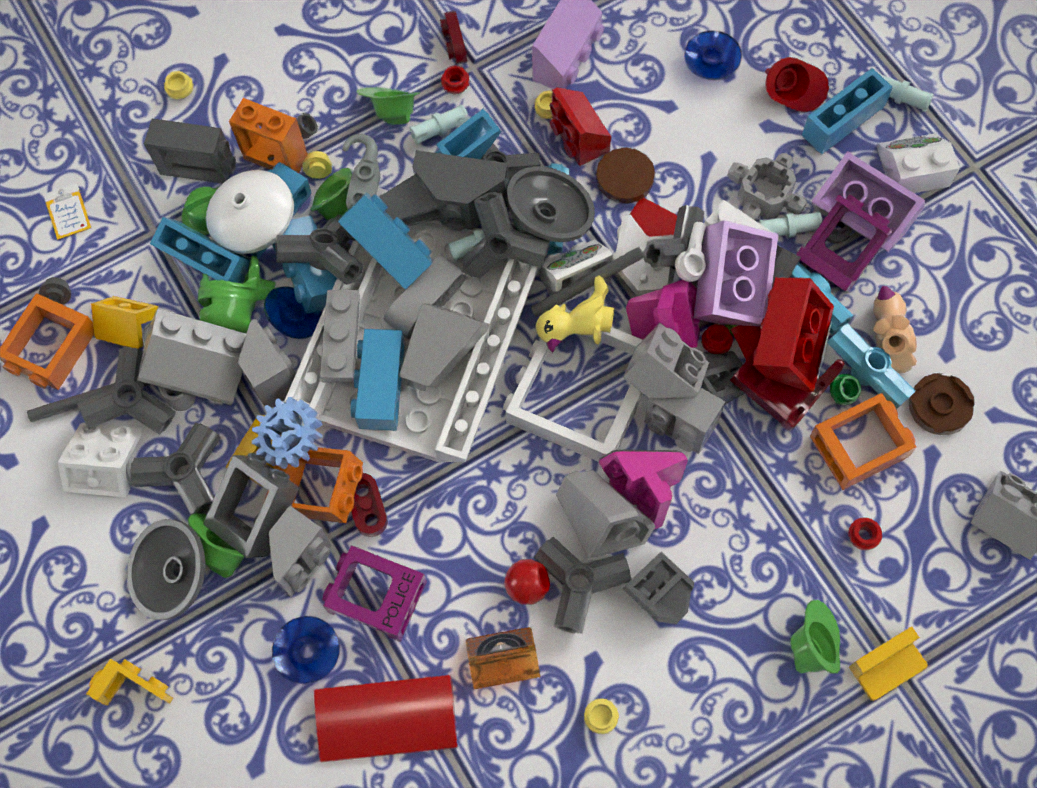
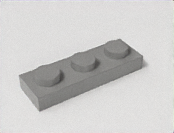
[320,290,360,383]

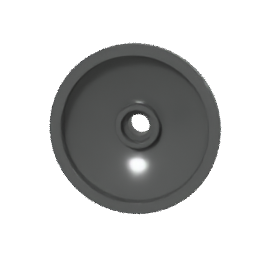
[505,166,595,242]
[127,519,206,620]

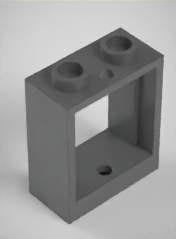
[144,118,236,184]
[203,453,300,558]

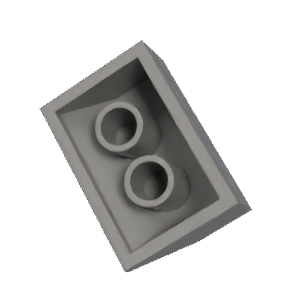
[137,308,246,405]

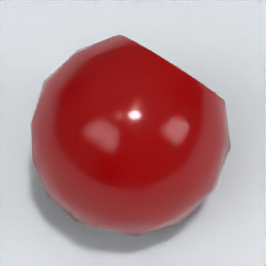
[504,559,550,605]

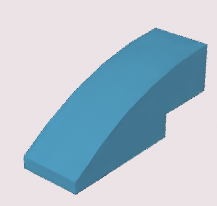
[435,108,501,159]

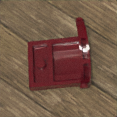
[730,353,845,431]

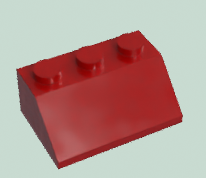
[753,277,834,392]

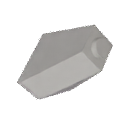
[399,303,490,391]
[556,470,656,559]

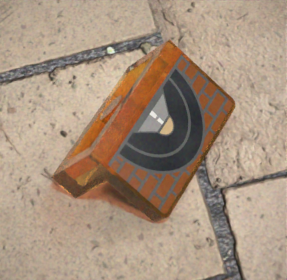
[466,627,541,690]

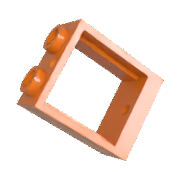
[229,98,308,173]
[0,293,94,390]
[810,393,917,490]
[264,447,363,524]

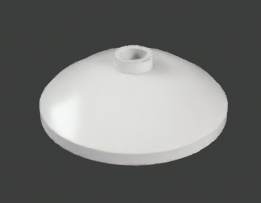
[206,170,294,254]

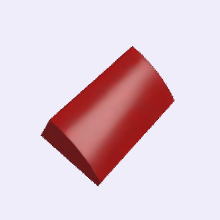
[314,675,458,763]

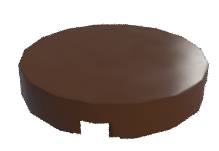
[596,147,655,204]
[909,373,975,435]

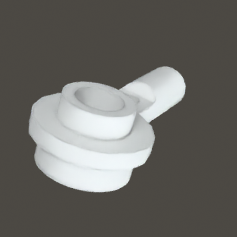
[675,222,706,282]

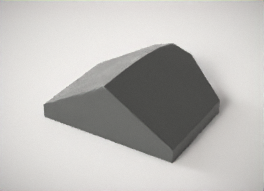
[701,351,745,405]
[623,552,694,624]

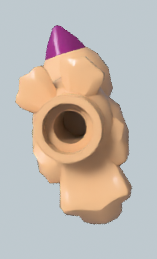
[873,286,917,373]

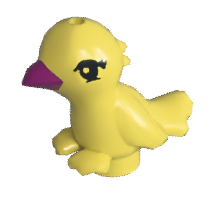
[536,275,614,353]

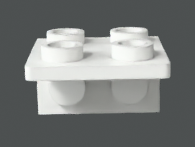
[57,423,142,498]

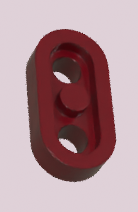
[440,10,467,64]
[351,473,388,537]

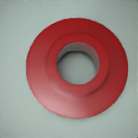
[441,66,470,94]
[701,324,733,354]
[848,517,882,551]

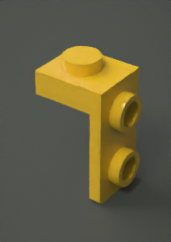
[86,658,173,706]

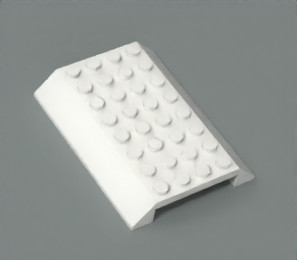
[284,188,539,462]

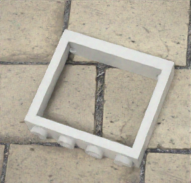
[503,306,643,462]

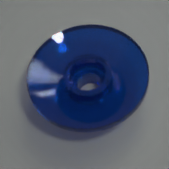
[684,30,742,80]
[264,286,322,339]
[272,616,340,684]

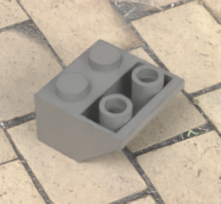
[238,319,296,407]
[623,323,709,398]
[644,388,725,454]
[971,470,1037,560]
[269,506,332,597]

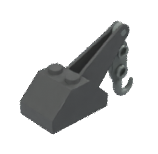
[342,134,510,241]

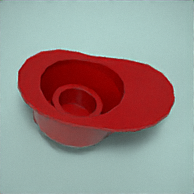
[765,57,829,112]

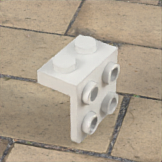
[612,215,675,296]

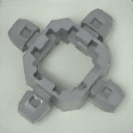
[727,153,807,221]

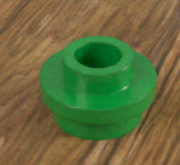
[830,374,861,405]

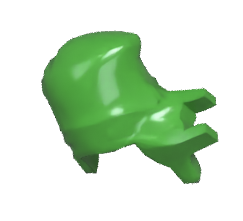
[197,256,277,334]

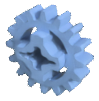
[252,397,322,469]

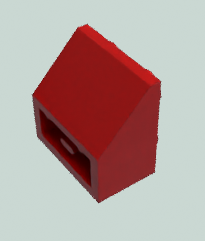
[549,87,611,166]

